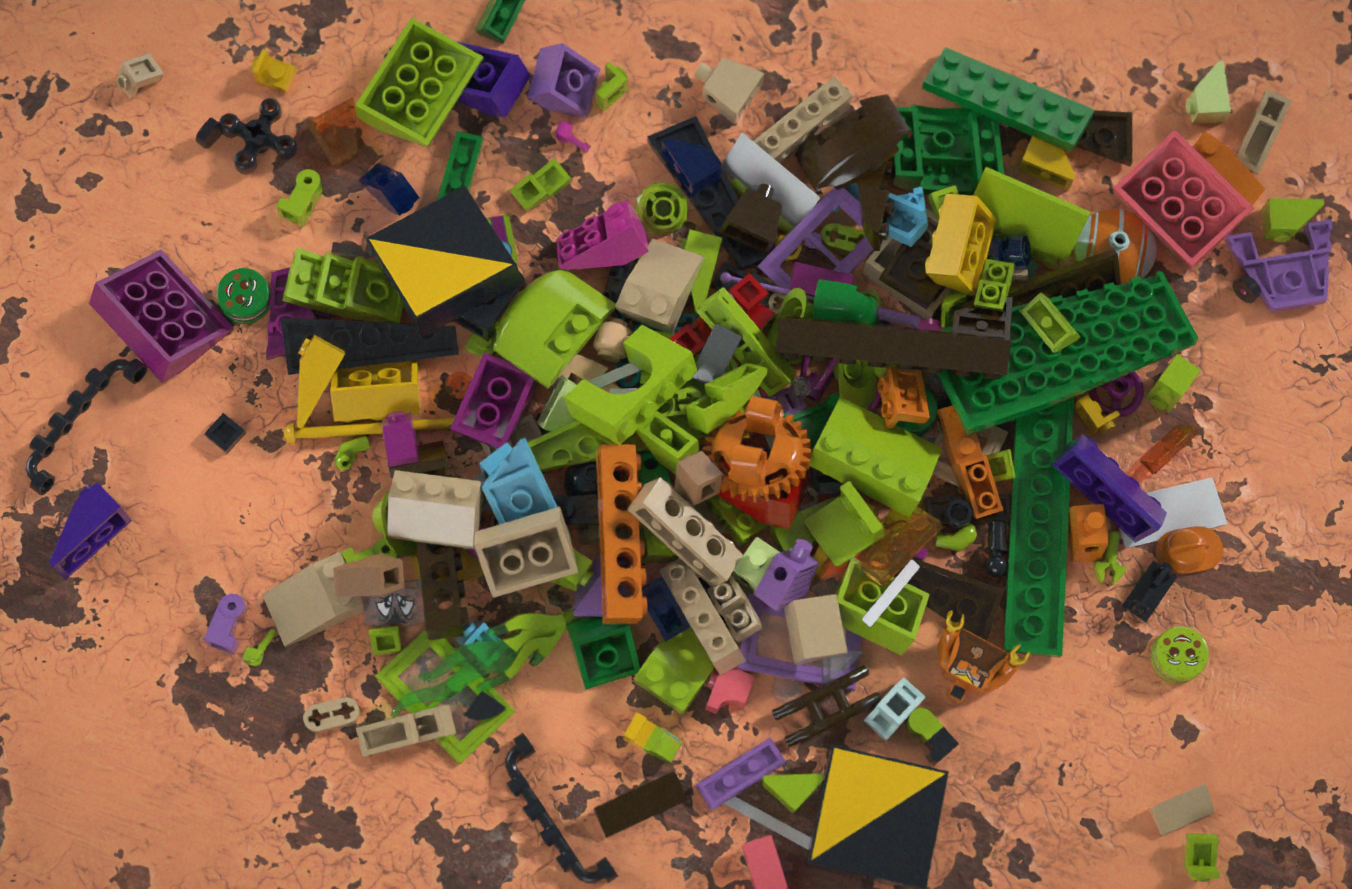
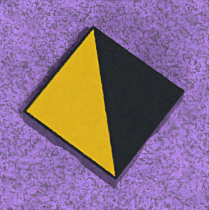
[365,186,522,337]
[805,745,949,889]

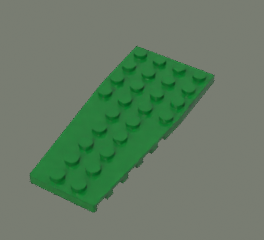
[937,271,1198,435]

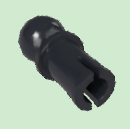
[984,522,1008,577]

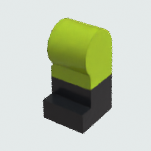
[906,708,959,767]

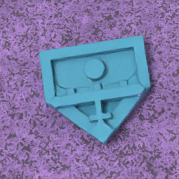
[887,187,928,247]

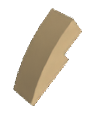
[1236,89,1292,174]
[356,705,456,757]

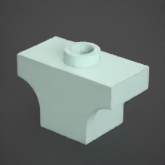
[864,677,925,742]

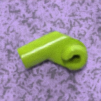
[935,523,977,551]

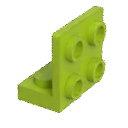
[804,481,884,568]

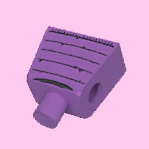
[754,539,818,611]

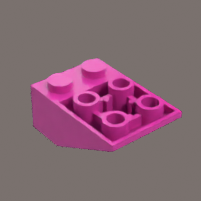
[556,200,649,270]

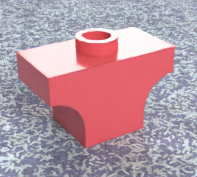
[706,666,755,714]

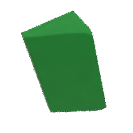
[475,0,525,44]

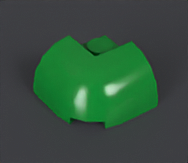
[813,280,879,325]

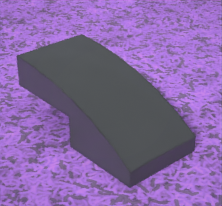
[692,324,742,386]

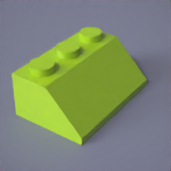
[831,557,930,656]

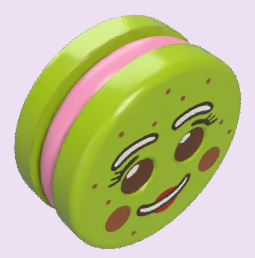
[1150,626,1209,683]

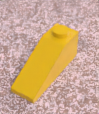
[297,335,345,429]

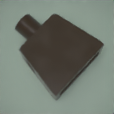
[719,184,782,255]

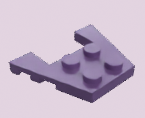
[1225,219,1332,313]

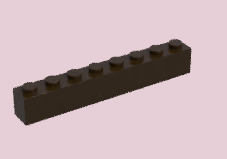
[775,315,1011,379]

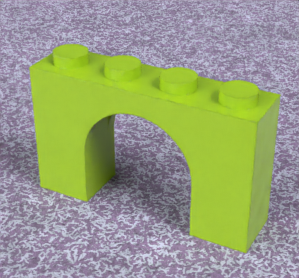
[564,325,697,445]

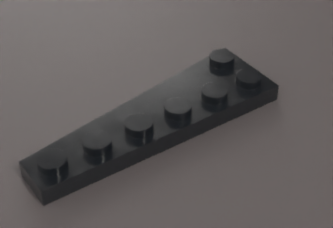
[281,317,459,375]

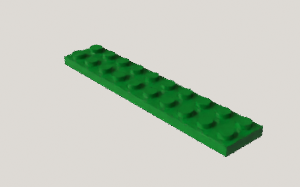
[1002,397,1074,658]

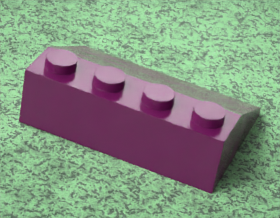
[89,250,234,383]

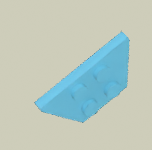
[482,437,572,541]

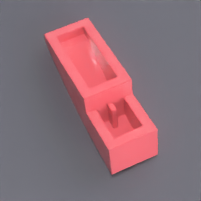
[741,835,788,889]

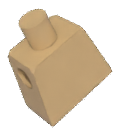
[694,58,764,125]

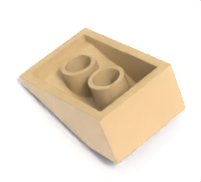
[615,239,704,333]
[262,552,366,647]

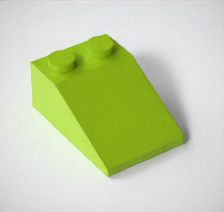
[634,613,716,716]

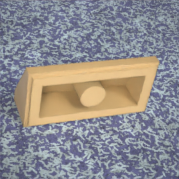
[1149,784,1215,836]

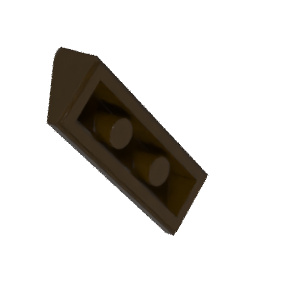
[594,771,687,838]

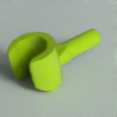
[243,629,277,666]

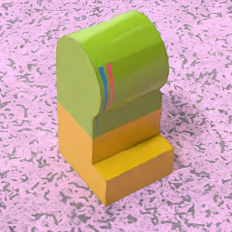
[623,712,683,764]

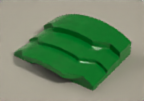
[891,104,1004,196]

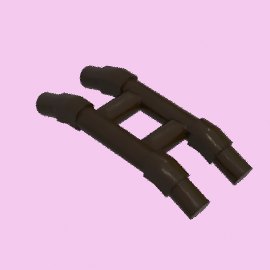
[772,665,882,747]

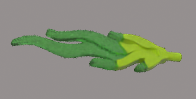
[391,609,583,718]

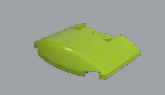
[493,268,616,389]

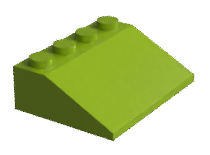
[355,17,483,148]
[973,167,1091,270]
[810,396,942,517]

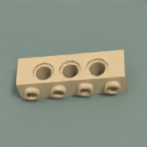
[753,76,853,164]
[628,477,743,587]
[659,558,746,676]

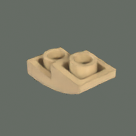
[707,574,763,643]

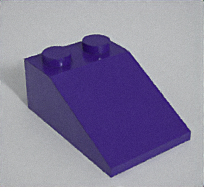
[457,42,531,118]
[49,482,132,580]

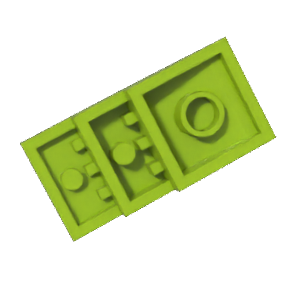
[282,247,403,323]

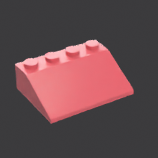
[1113,130,1254,271]

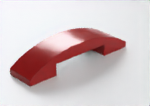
[669,273,769,358]

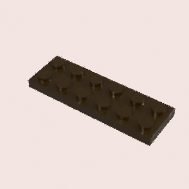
[959,249,1121,310]

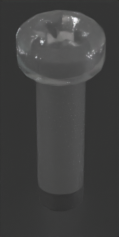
[790,374,811,398]

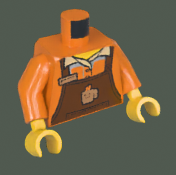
[937,610,1030,703]

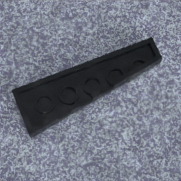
[647,116,767,271]

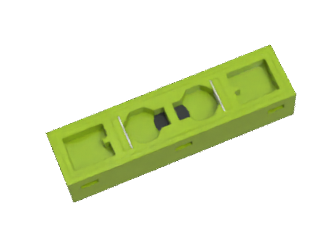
[697,287,796,397]

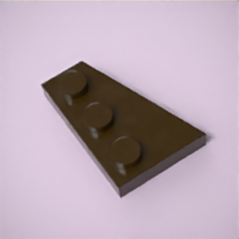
[1075,110,1133,167]

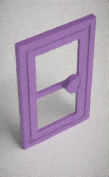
[757,187,883,304]

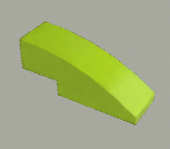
[685,363,767,433]

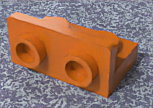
[878,366,930,429]

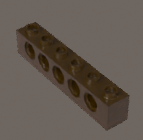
[417,468,469,641]

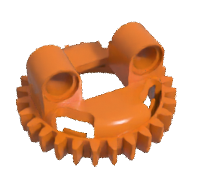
[703,396,811,503]

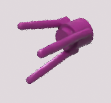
[796,355,839,402]

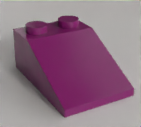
[450,353,538,449]

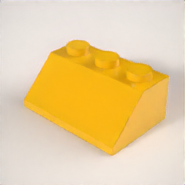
[925,194,997,297]
[330,360,421,423]

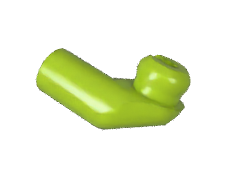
[335,436,371,471]

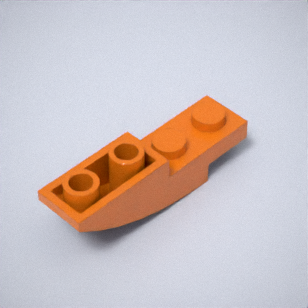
[937,406,1003,519]

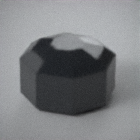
[943,498,973,529]

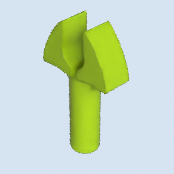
[1093,531,1127,586]

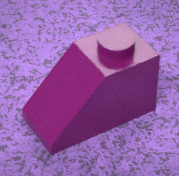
[382,411,418,467]

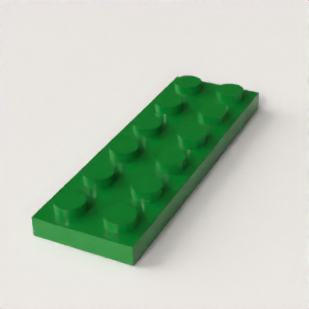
[922,47,1095,153]

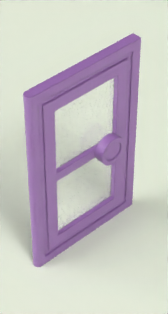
[737,593,862,691]

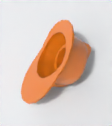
[1155,526,1223,574]

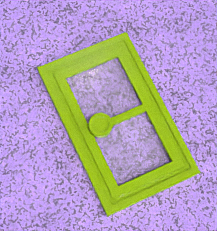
[375,629,516,765]

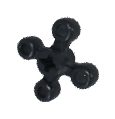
[219,98,297,175]

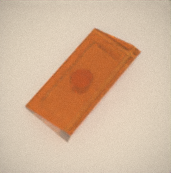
[1140,424,1199,474]

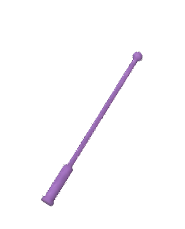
[720,272,920,329]

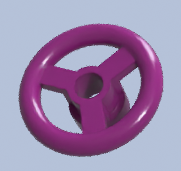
[1088,371,1144,417]

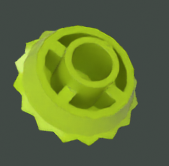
[635,181,689,236]

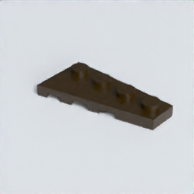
[887,551,1004,641]

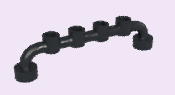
[25,359,147,495]
[505,732,619,883]

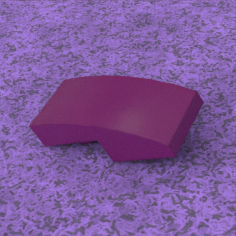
[789,262,854,295]

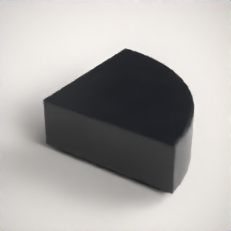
[464,691,506,721]

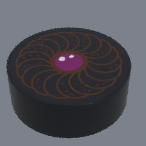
[1233,275,1261,303]

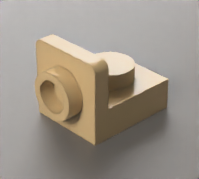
[116,53,164,99]

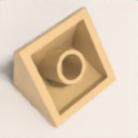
[784,594,847,665]

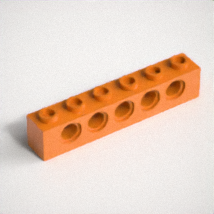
[596,444,647,624]

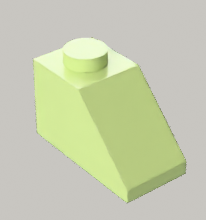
[1186,61,1231,124]

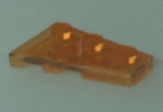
[860,506,942,586]

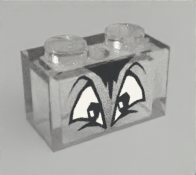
[363,580,424,628]

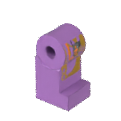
[204,593,248,655]

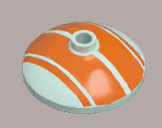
[1073,208,1157,284]

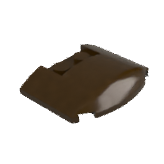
[795,94,912,195]

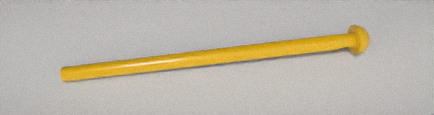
[284,417,455,445]

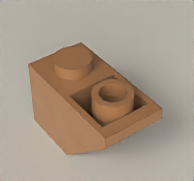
[674,451,722,505]
[333,554,404,597]

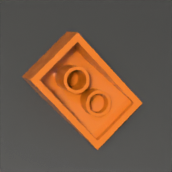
[1193,131,1265,231]

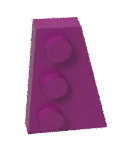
[266,267,315,360]

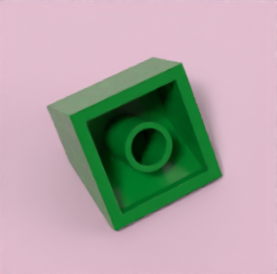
[566,616,640,690]

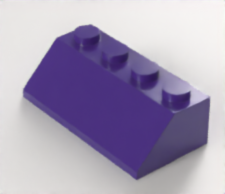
[1052,434,1167,543]

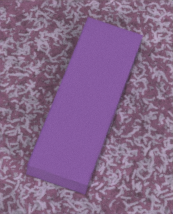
[696,738,786,811]

